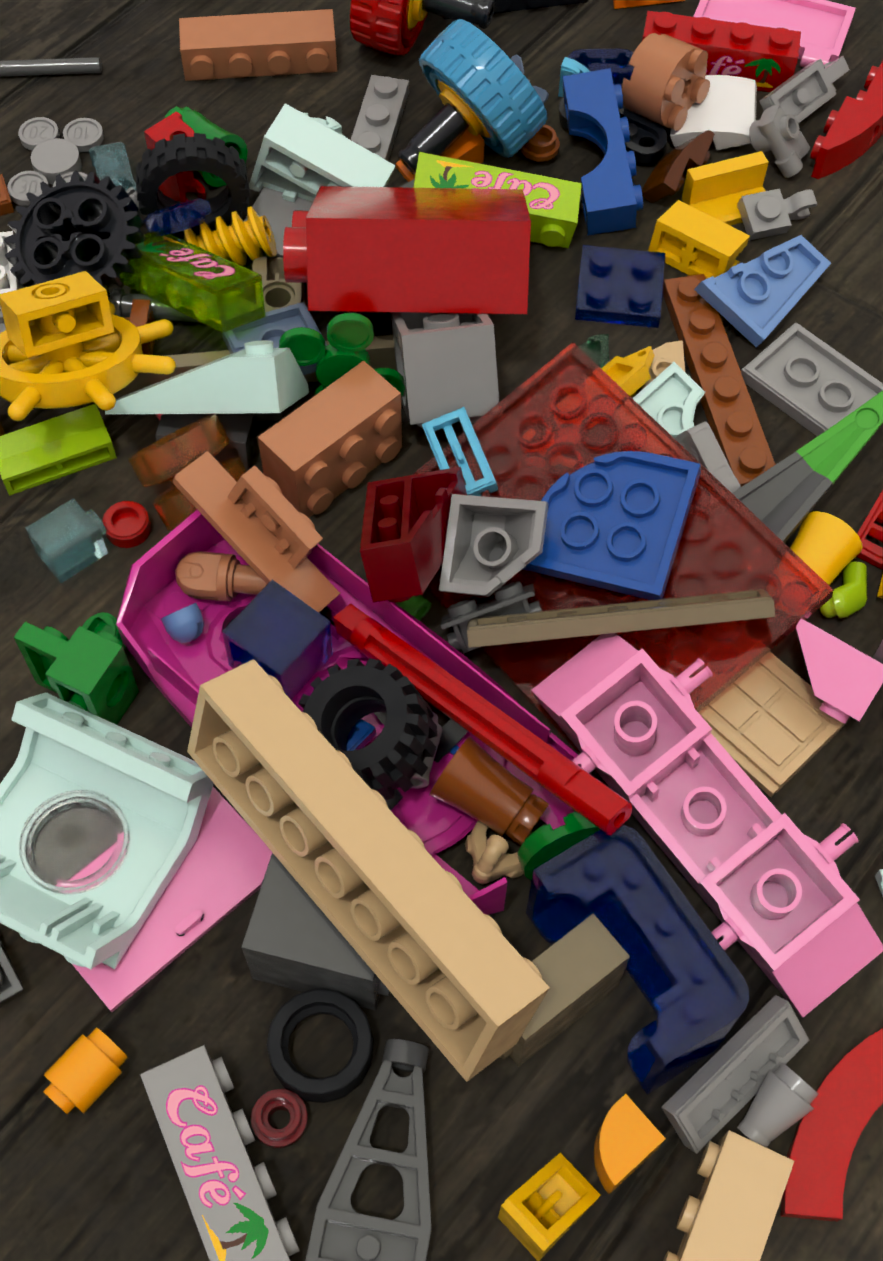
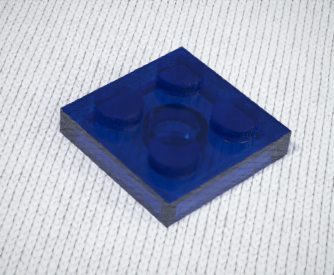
[575,245,665,328]

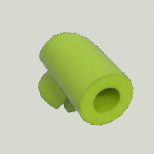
[819,561,867,618]

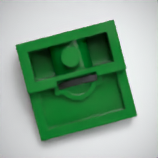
[14,622,139,725]

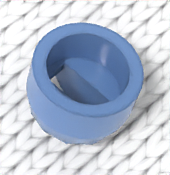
[161,603,204,643]

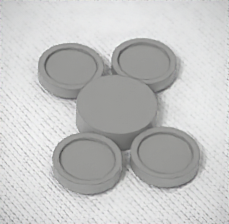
[7,117,104,206]

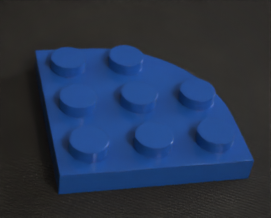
[523,451,701,600]

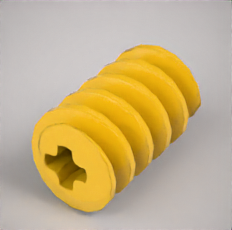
[183,206,277,280]

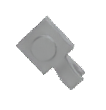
[737,188,817,240]

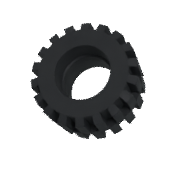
[298,658,438,801]

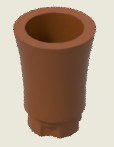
[429,736,549,845]

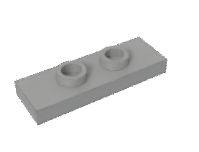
[661,995,809,1154]

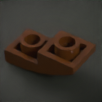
[642,130,715,203]

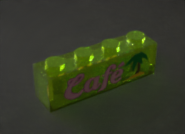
[119,230,266,333]

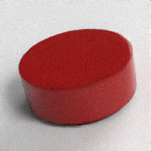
[102,501,151,548]

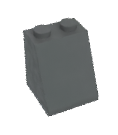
[241,853,391,1011]

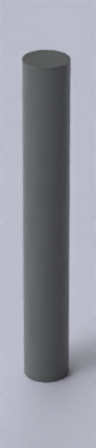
[0,57,102,77]

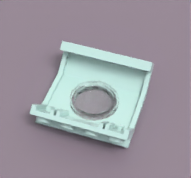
[0,692,214,969]

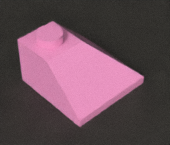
[796,618,883,724]

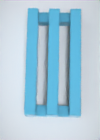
[422,407,499,496]

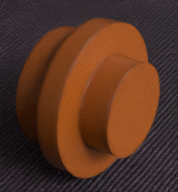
[520,124,560,162]

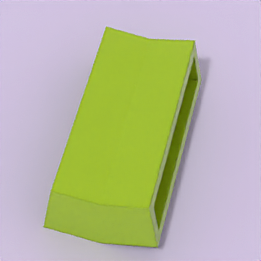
[0,404,117,496]

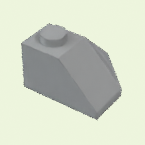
[439,494,549,597]

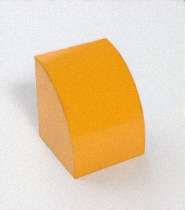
[594,1094,666,1194]

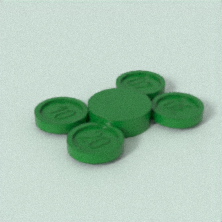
[279,313,405,397]

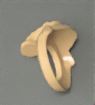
[465,821,533,884]

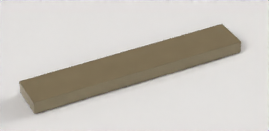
[467,589,775,648]

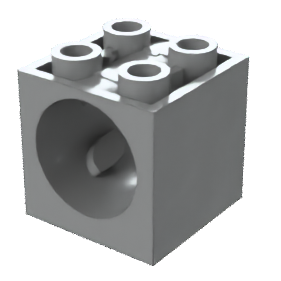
[391,312,500,428]

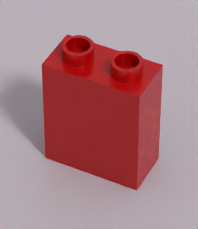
[283,186,531,314]

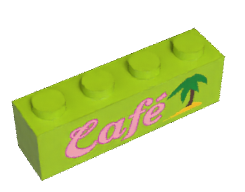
[413,152,582,249]

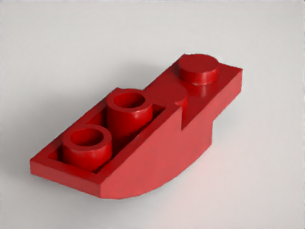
[810,61,883,179]

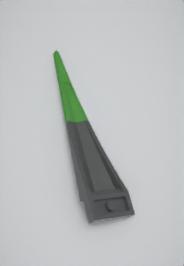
[663,390,883,636]

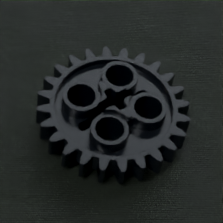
[4,171,146,298]

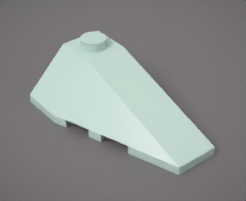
[105,340,309,415]

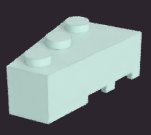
[249,103,395,203]

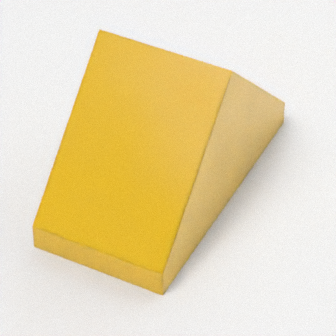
[498,1152,601,1261]

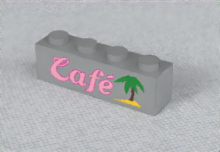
[140,1045,300,1261]

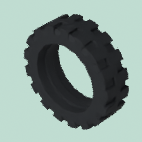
[136,133,250,238]

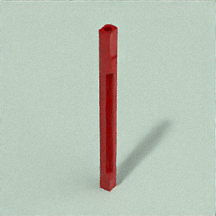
[333,603,633,836]

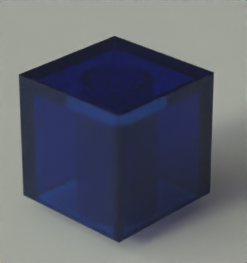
[222,579,333,700]

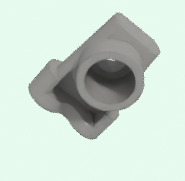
[749,105,810,178]

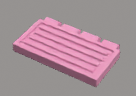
[693,0,856,67]

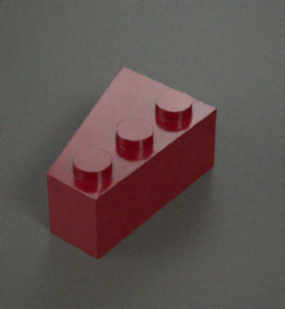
[360,467,467,603]

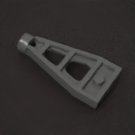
[305,1039,432,1261]

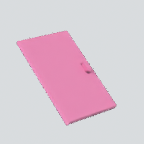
[59,787,272,1012]

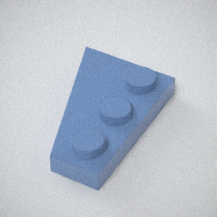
[694,235,831,347]

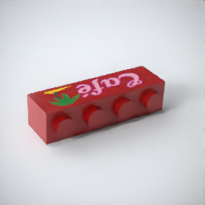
[642,11,801,92]

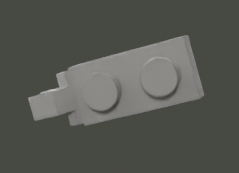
[759,56,850,123]

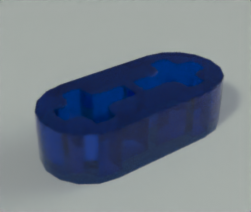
[568,48,634,88]

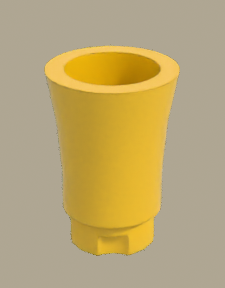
[766,511,862,619]

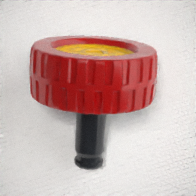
[350,0,495,56]

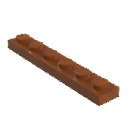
[662,274,776,487]

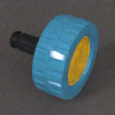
[398,19,547,175]

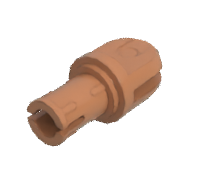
[175,551,278,602]

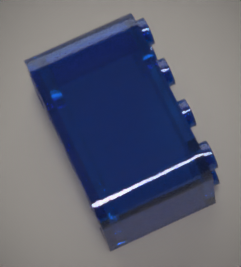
[526,825,749,1095]

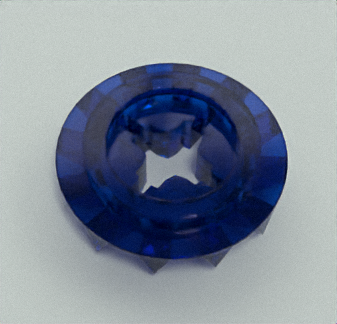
[144,198,212,236]

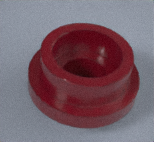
[251,1089,308,1148]

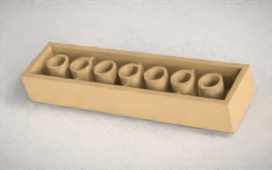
[187,659,550,1082]

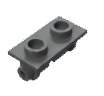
[440,581,542,654]

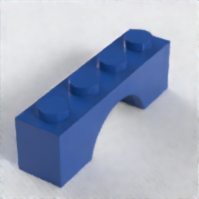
[563,68,643,235]

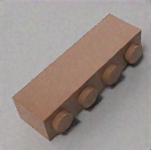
[179,9,337,81]

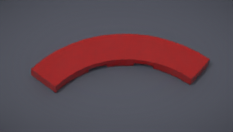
[780,1028,883,1222]

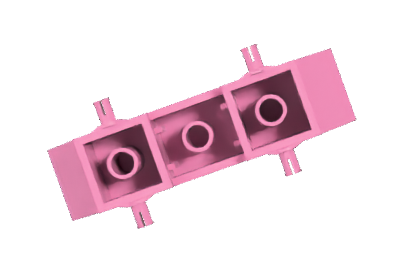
[531,633,883,1018]

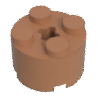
[622,33,710,131]

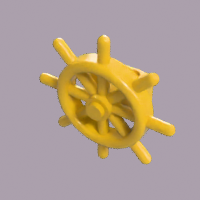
[0,271,176,421]

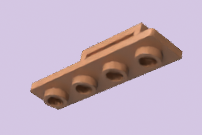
[173,451,340,623]

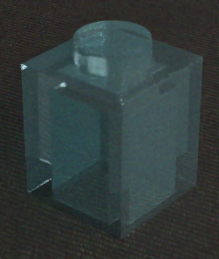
[25,498,108,583]

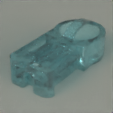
[89,142,137,192]

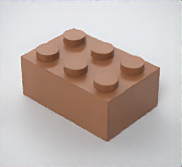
[258,361,402,518]

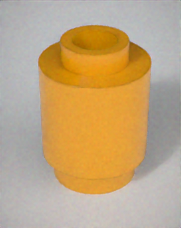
[43,1027,128,1115]

